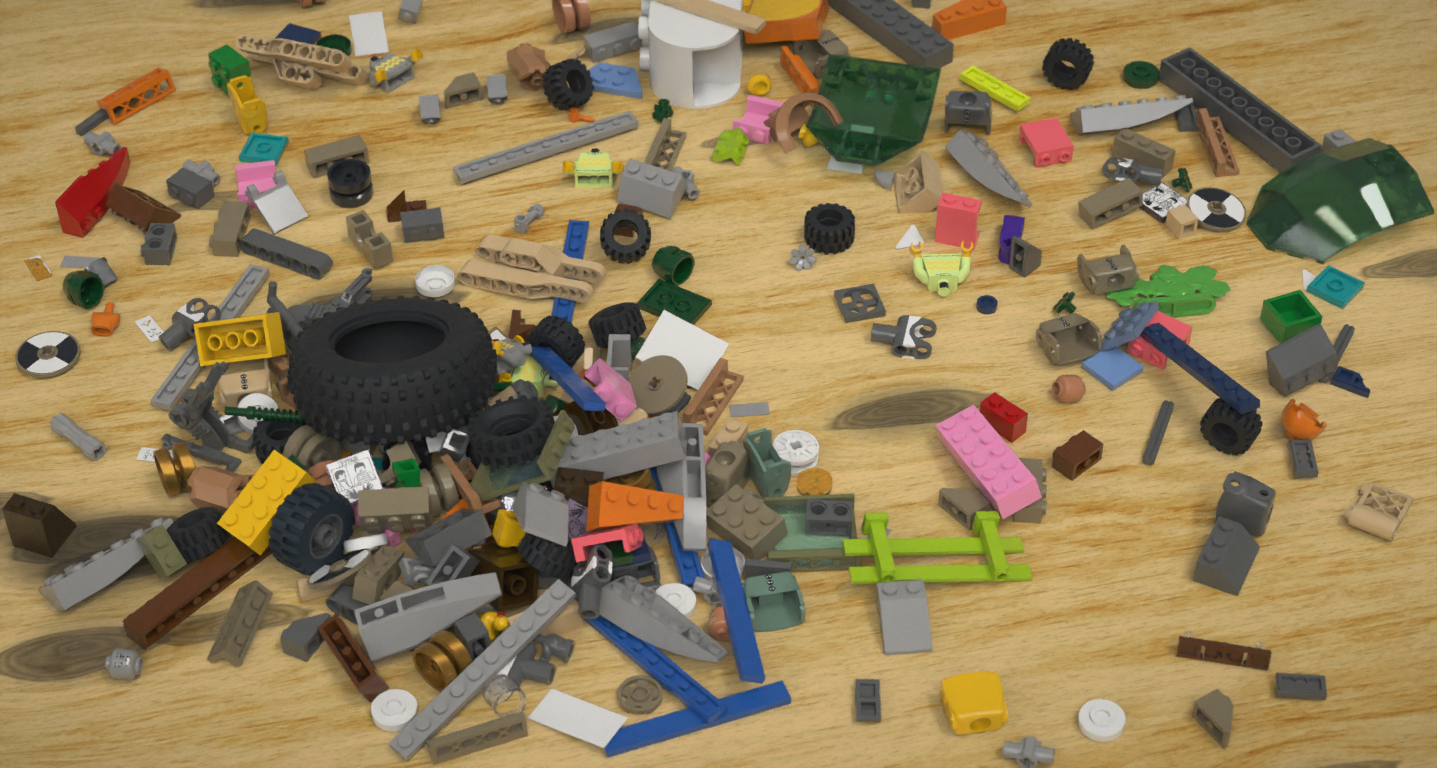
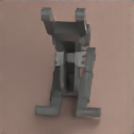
[267,268,372,350]
[161,361,254,472]

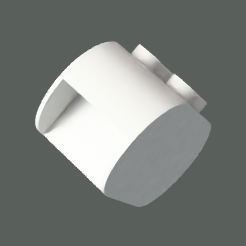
[639,0,743,109]

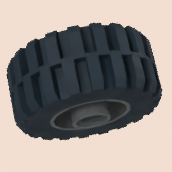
[269,483,355,576]

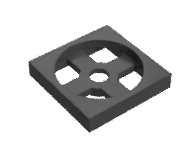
[834,284,886,323]

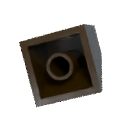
[553,401,618,435]
[554,467,604,510]
[2,493,77,558]
[468,544,538,612]

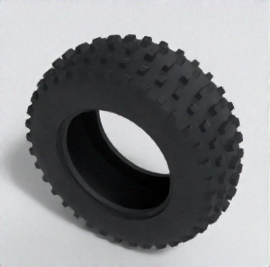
[287,296,497,445]

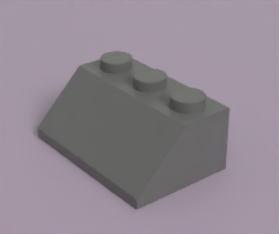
[1266,324,1338,397]
[405,508,492,568]
[1193,516,1260,596]

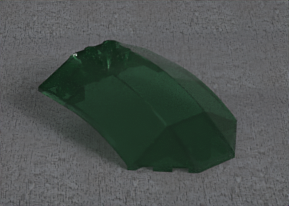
[806,54,941,167]
[1247,138,1434,264]

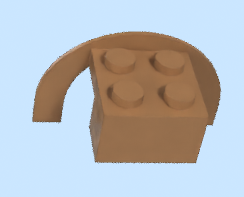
[763,92,844,154]

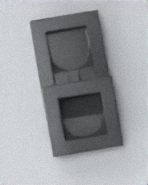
[855,679,881,722]

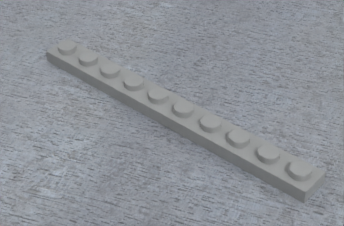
[453,111,639,184]
[151,264,270,411]
[388,579,576,762]

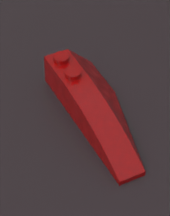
[55,147,131,238]

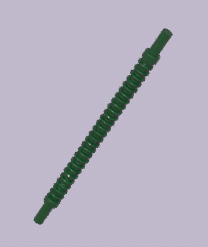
[224,406,307,424]

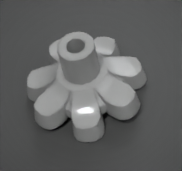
[789,245,817,271]

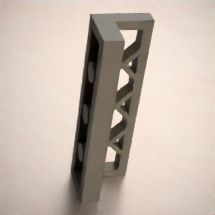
[644,118,686,171]
[207,580,273,667]
[426,712,528,765]

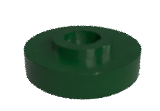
[316,34,352,60]
[1123,61,1159,89]

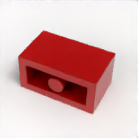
[980,392,1028,443]

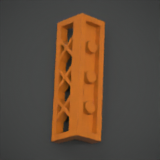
[781,45,829,107]
[97,67,176,124]

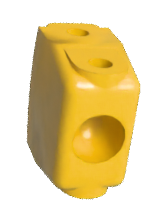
[227,75,268,135]
[940,672,1008,735]

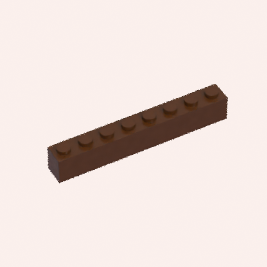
[123,537,272,650]

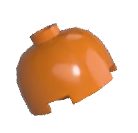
[1281,399,1327,440]

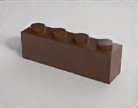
[317,614,389,703]

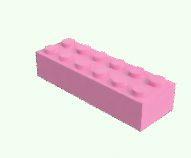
[935,405,1042,519]

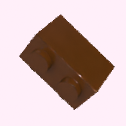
[1052,430,1104,481]

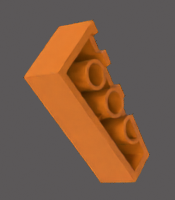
[932,0,1007,40]
[586,481,684,532]

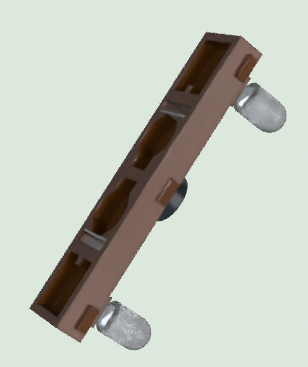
[1177,630,1271,670]

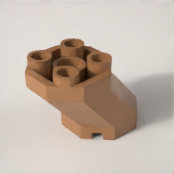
[507,43,551,91]
[187,466,254,516]

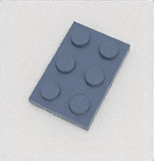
[1102,300,1159,351]

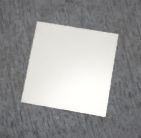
[635,310,729,390]

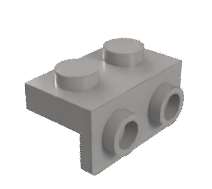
[398,557,435,586]

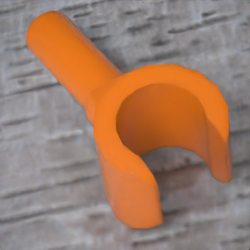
[568,107,595,123]

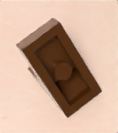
[387,190,427,223]
[509,310,536,342]

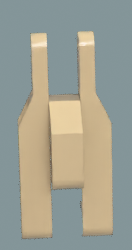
[235,34,368,90]
[457,234,607,303]

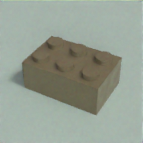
[706,484,788,560]
[358,486,432,534]

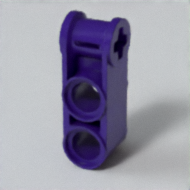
[998,215,1025,264]

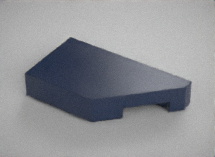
[1330,366,1370,398]

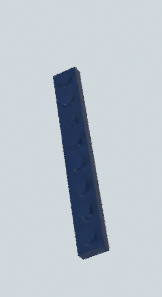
[1141,322,1260,415]

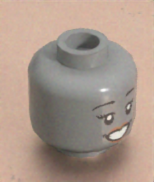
[105,648,143,681]

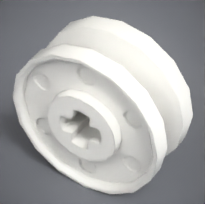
[773,430,819,477]

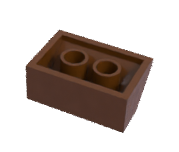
[106,184,181,232]

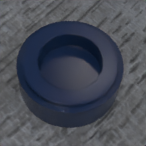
[976,295,998,315]

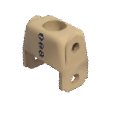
[219,358,273,407]

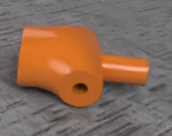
[91,302,121,336]

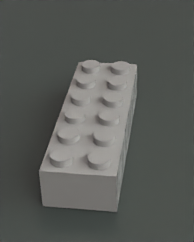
[550,411,686,489]

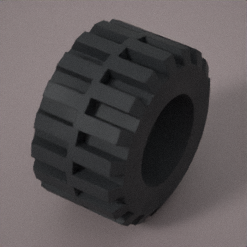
[1042,38,1094,90]
[542,59,594,110]
[804,203,855,254]
[600,208,651,264]
[588,302,646,348]
[526,315,585,368]
[1200,398,1263,455]
[252,419,307,464]
[166,507,230,561]
[517,532,577,579]

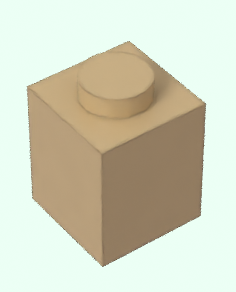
[1166,205,1198,240]

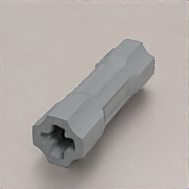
[50,413,107,461]

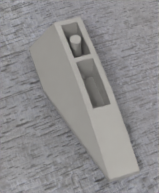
[1070,95,1193,134]
[945,129,1033,207]
[656,423,706,552]
[39,517,173,611]
[354,573,502,663]
[599,575,729,663]

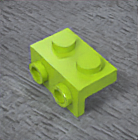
[711,127,749,166]

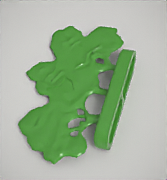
[1107,265,1231,318]

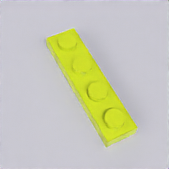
[960,65,1031,112]

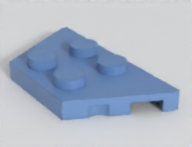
[589,63,642,99]

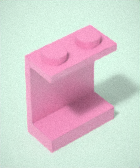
[733,95,783,145]
[235,160,277,209]
[585,358,637,421]

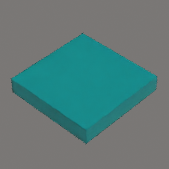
[239,132,289,166]
[1306,265,1365,309]

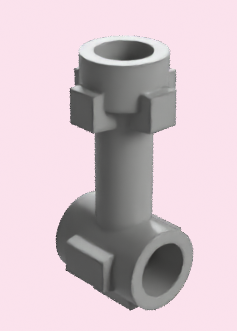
[514,203,545,234]

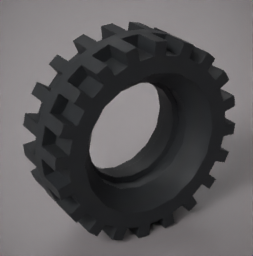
[467,395,555,468]

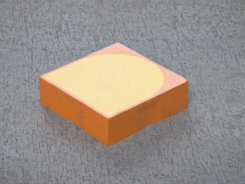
[744,0,829,44]

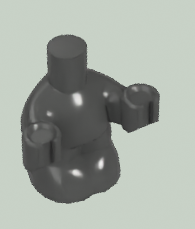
[533,633,575,663]

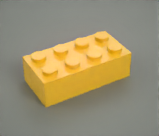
[194,312,286,366]
[217,450,317,556]

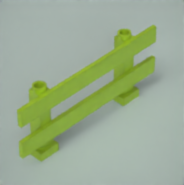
[842,511,1033,584]

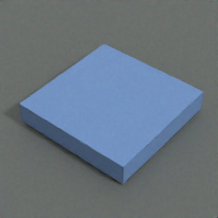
[1082,346,1143,391]

